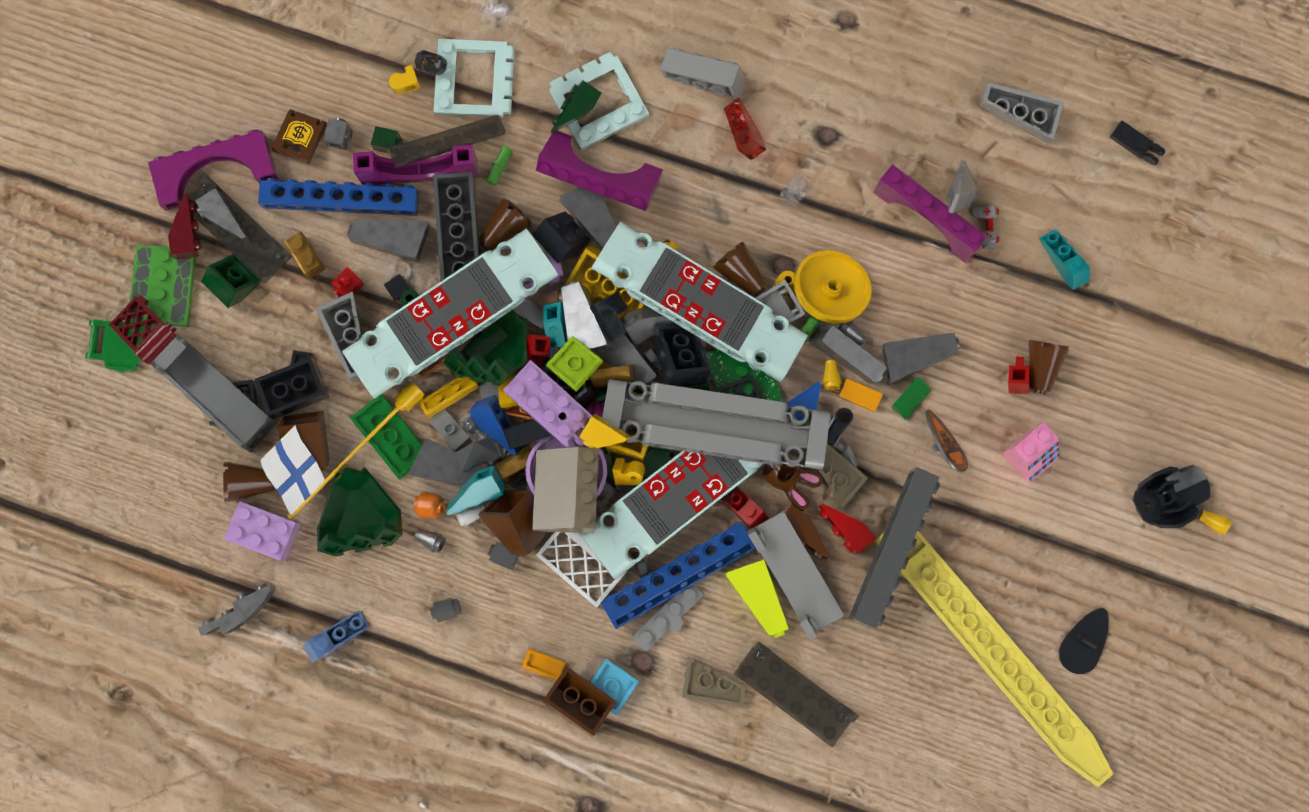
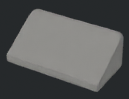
[513,298,545,332]

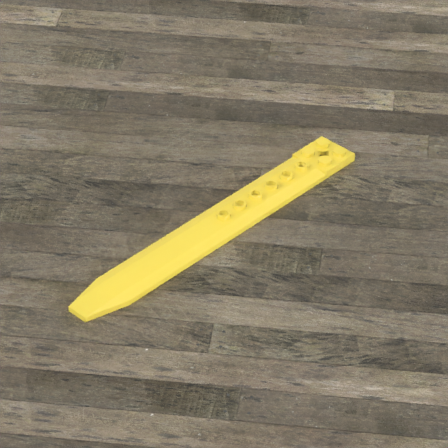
[874,531,1113,787]

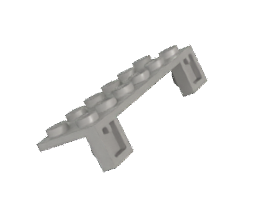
[748,512,844,640]

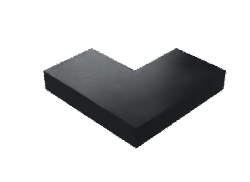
[589,291,628,341]

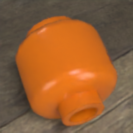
[413,492,445,520]

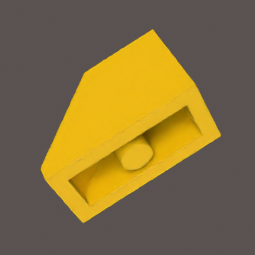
[579,415,630,448]

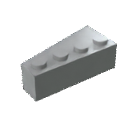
[660,48,746,103]
[979,82,1064,144]
[316,292,363,383]

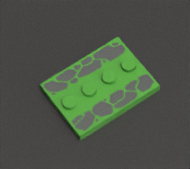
[130,245,196,327]

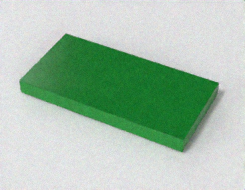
[350,394,423,480]

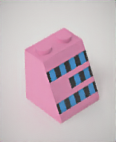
[1003,422,1059,483]

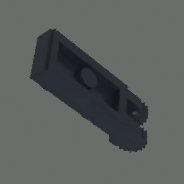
[1110,120,1166,165]

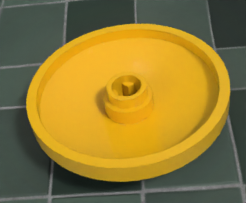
[794,250,872,324]

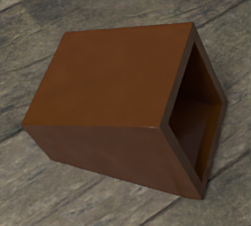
[277,410,330,471]
[478,490,547,556]

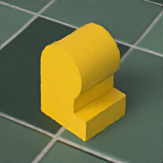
[389,65,420,95]
[612,458,646,485]

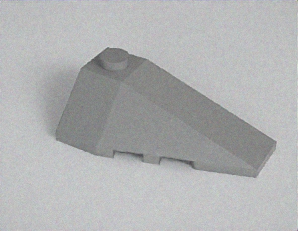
[947,160,979,213]

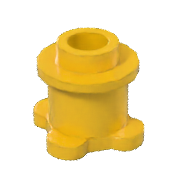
[775,271,795,295]

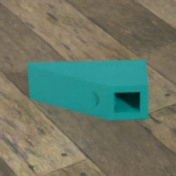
[1039,229,1090,290]
[543,302,568,347]
[447,466,504,515]

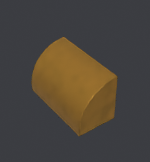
[590,364,635,388]
[495,445,532,485]

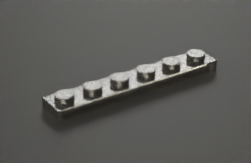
[388,115,506,168]

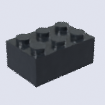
[652,324,711,387]
[254,357,329,419]

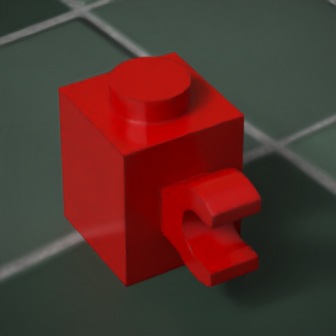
[331,267,365,298]
[1008,356,1030,394]

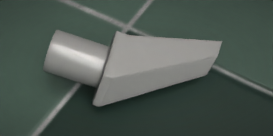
[835,441,858,467]

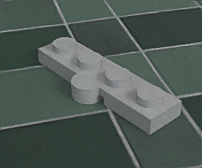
[632,585,703,651]

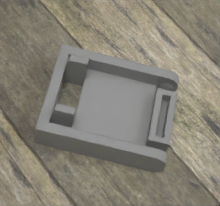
[755,279,806,330]

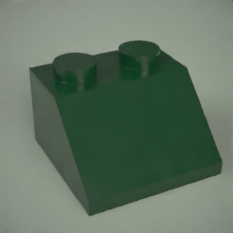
[201,253,263,308]

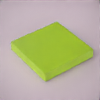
[546,336,603,392]

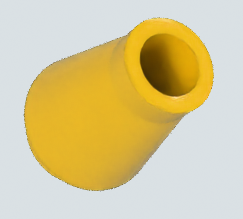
[822,360,842,391]
[1199,509,1232,535]

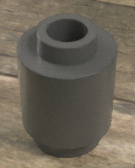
[430,598,461,622]

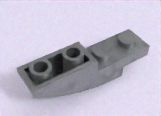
[198,583,276,636]

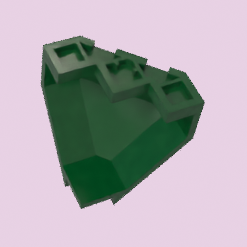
[443,310,527,386]
[317,467,403,557]

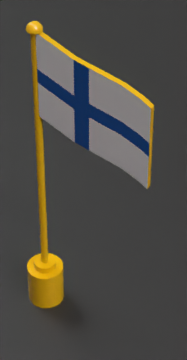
[260,381,425,520]

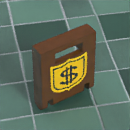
[271,109,327,164]

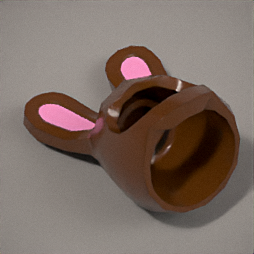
[762,455,823,511]

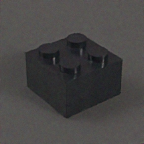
[532,211,591,264]

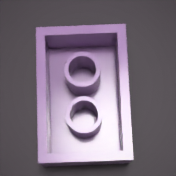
[224,501,301,562]

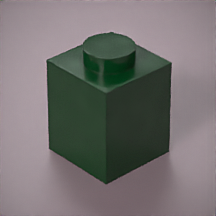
[371,126,403,155]

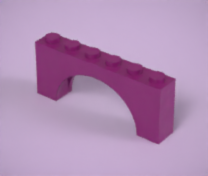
[148,130,278,211]
[536,131,663,211]
[353,145,479,185]
[873,164,987,263]

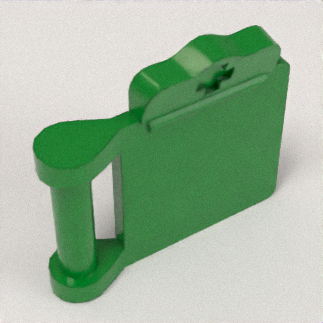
[85,319,145,373]

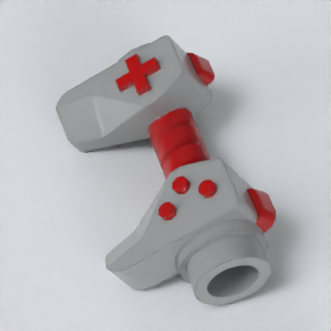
[973,205,999,250]

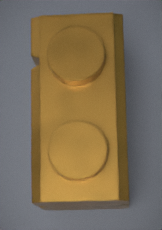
[285,232,325,279]

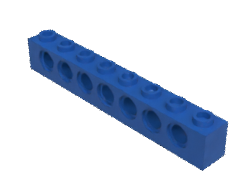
[258,178,419,216]
[601,522,756,629]

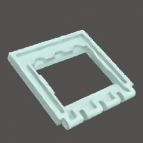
[434,39,515,118]
[549,52,649,151]

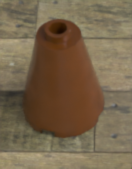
[479,197,533,251]
[713,241,766,297]
[1028,340,1069,395]
[223,462,274,502]

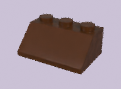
[542,666,617,737]

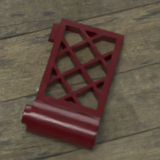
[109,295,177,365]

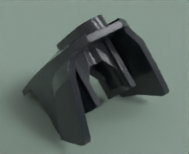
[1132,465,1211,528]

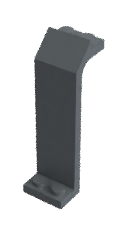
[150,332,278,452]

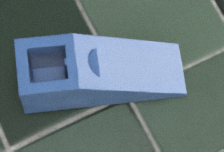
[302,611,370,663]

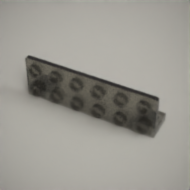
[190,172,292,284]
[734,641,859,747]

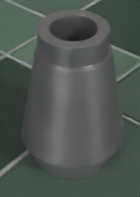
[838,321,867,346]
[414,529,446,553]

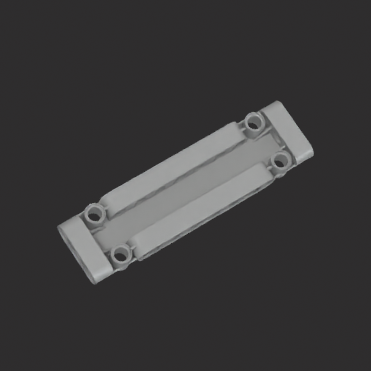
[602,379,830,470]

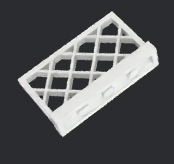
[536,532,629,608]

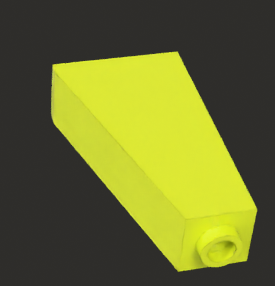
[725,560,789,638]

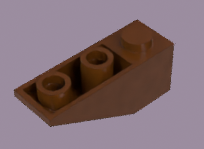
[785,505,830,561]

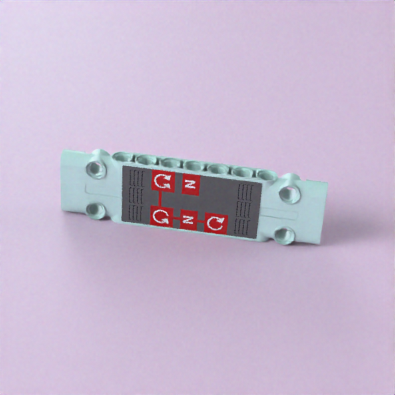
[592,221,808,382]
[342,229,558,399]
[579,451,763,580]

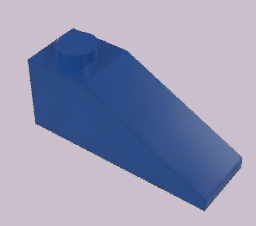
[469,395,523,455]

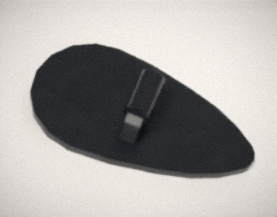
[1058,608,1109,674]

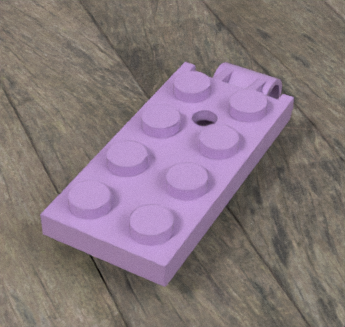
[503,360,592,448]

